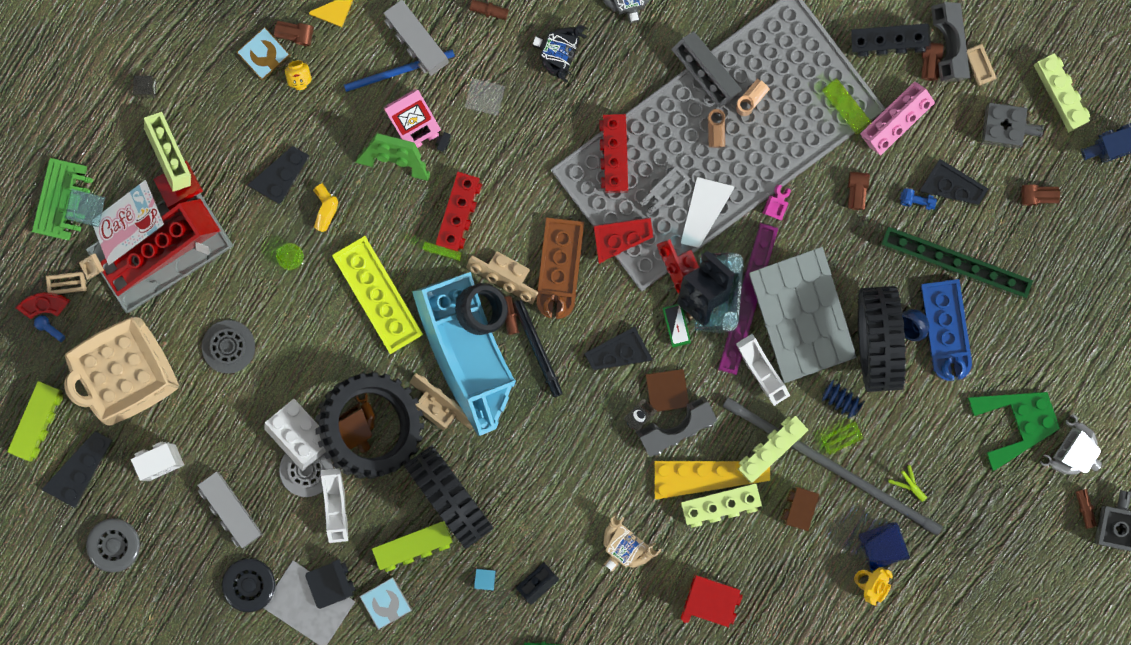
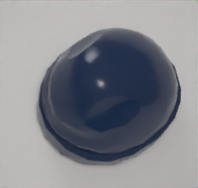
[902,309,929,341]

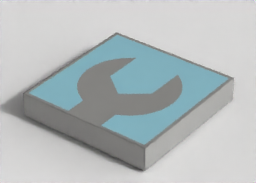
[359,577,412,630]

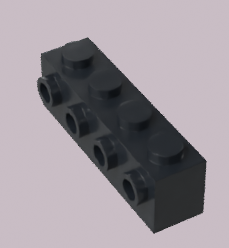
[851,23,931,58]

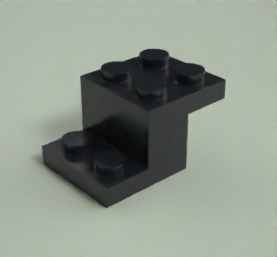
[677,251,735,326]

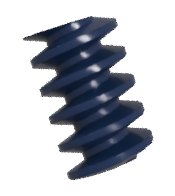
[822,380,865,419]

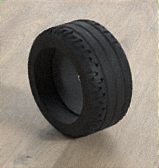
[455,283,508,335]

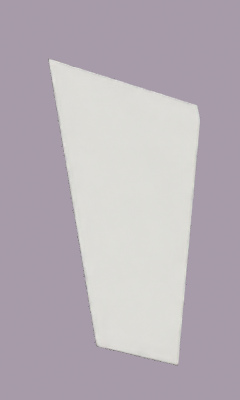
[681,177,734,248]

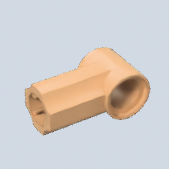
[736,79,770,116]

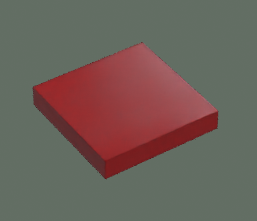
[153,160,203,210]

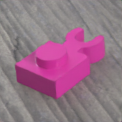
[763,184,791,221]

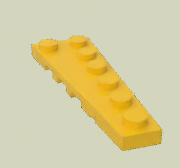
[655,461,770,499]

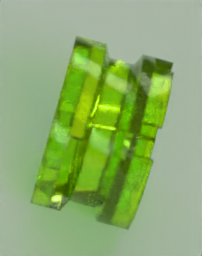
[277,243,304,271]

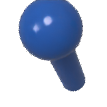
[34,315,65,342]

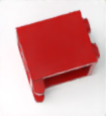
[681,575,743,627]

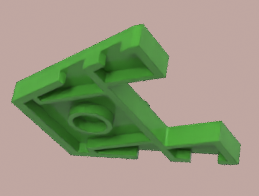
[356,133,430,181]

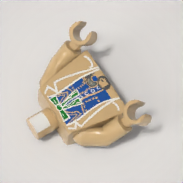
[603,513,661,572]

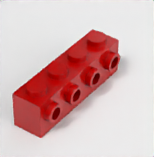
[599,114,628,193]
[435,172,482,253]

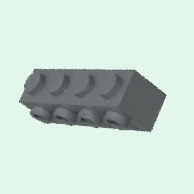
[671,31,742,108]

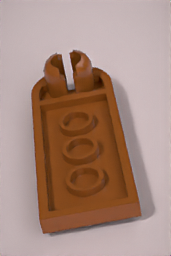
[537,218,584,319]

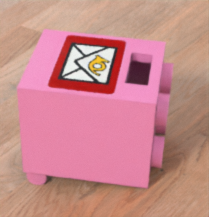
[383,89,441,148]

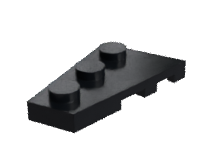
[247,146,310,205]
[919,159,988,206]

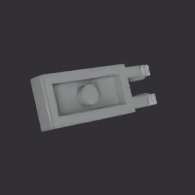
[640,165,690,215]

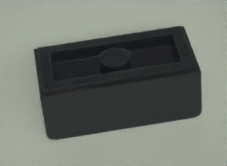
[515,562,559,605]

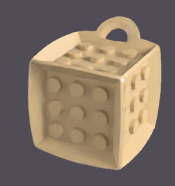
[64,317,179,425]

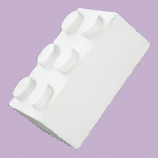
[264,399,326,471]
[131,441,184,481]

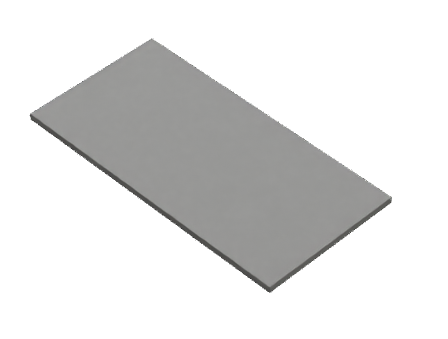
[550,0,885,292]

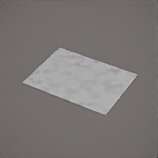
[264,561,355,645]

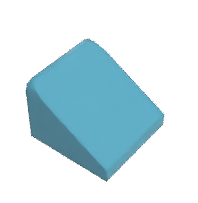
[474,569,495,590]

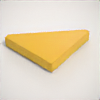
[309,0,353,28]

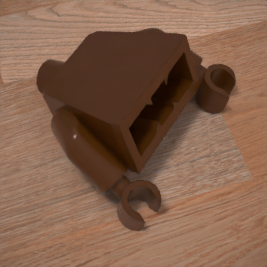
[315,393,375,453]

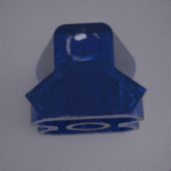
[858,522,910,571]

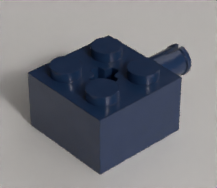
[1081,123,1131,163]

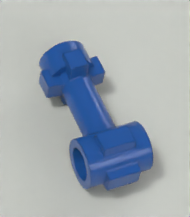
[900,188,937,210]

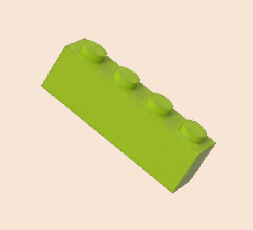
[7,381,63,461]
[372,521,453,572]

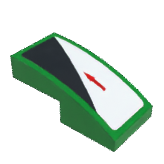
[662,304,691,348]

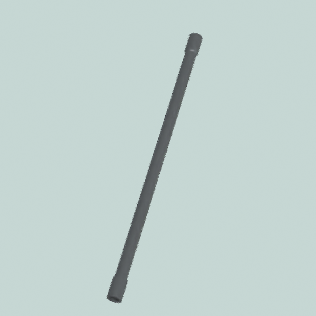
[722,397,943,536]

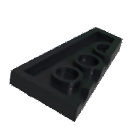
[41,431,113,508]

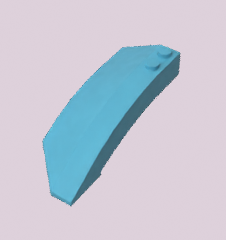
[412,272,516,436]

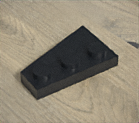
[584,327,653,371]

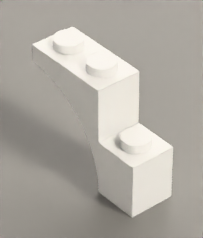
[736,334,790,406]
[321,468,348,543]

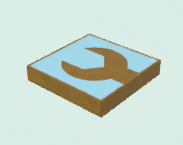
[237,27,291,81]

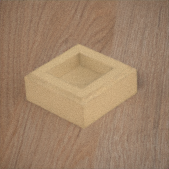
[79,254,104,280]

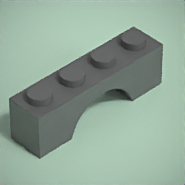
[931,2,970,82]
[636,396,718,457]

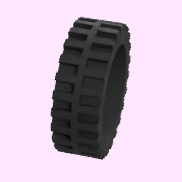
[857,286,906,392]
[315,372,424,479]
[404,445,494,549]

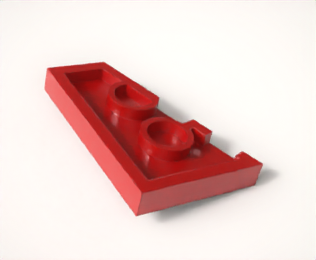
[593,218,653,264]

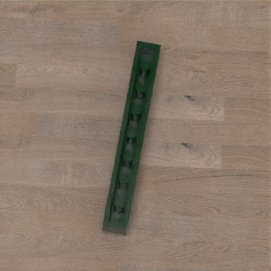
[879,226,1033,300]

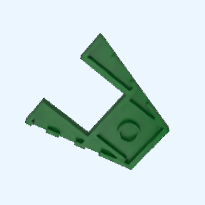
[968,392,1060,471]

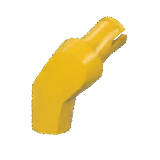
[313,183,338,232]

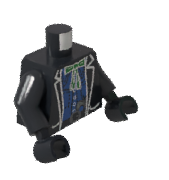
[532,25,588,83]

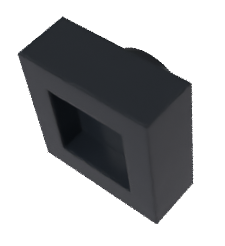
[435,132,452,155]

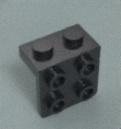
[305,559,356,609]

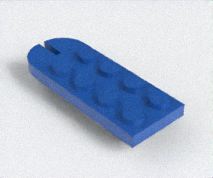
[921,279,972,381]

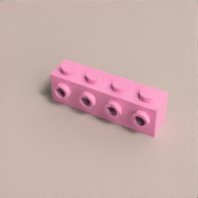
[860,81,935,156]

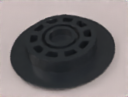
[222,558,276,612]

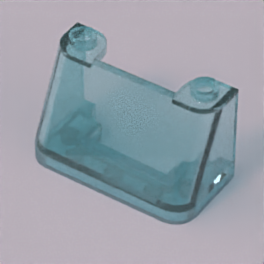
[695,252,743,333]

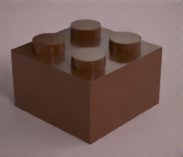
[781,487,820,531]

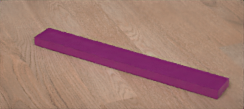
[718,223,778,375]

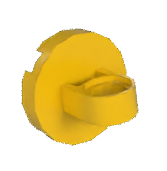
[854,567,893,606]

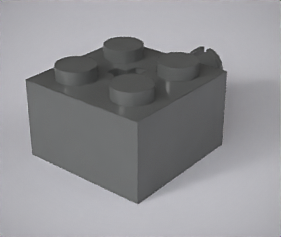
[981,103,1044,149]
[1094,490,1131,552]

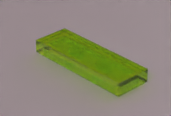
[821,78,872,135]

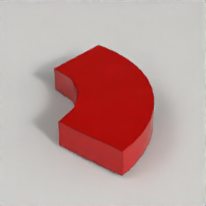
[15,292,70,319]

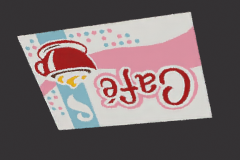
[91,180,164,265]

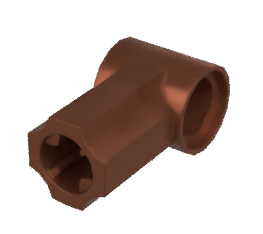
[274,21,314,46]
[921,43,943,81]
[848,171,870,210]
[1021,185,1060,206]

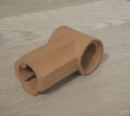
[707,109,725,148]

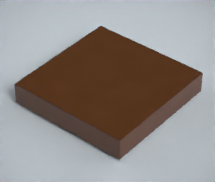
[646,369,689,413]

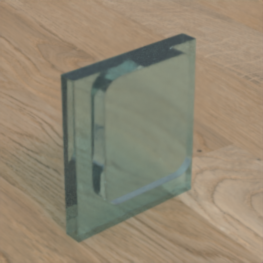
[65,189,105,227]

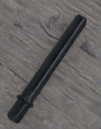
[513,299,563,398]

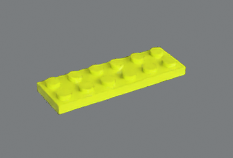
[332,236,423,354]

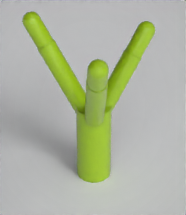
[888,465,927,502]

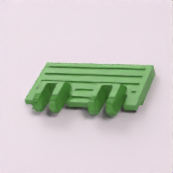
[32,158,93,241]

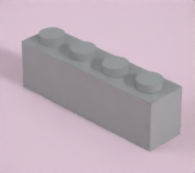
[384,0,449,76]
[198,472,263,548]

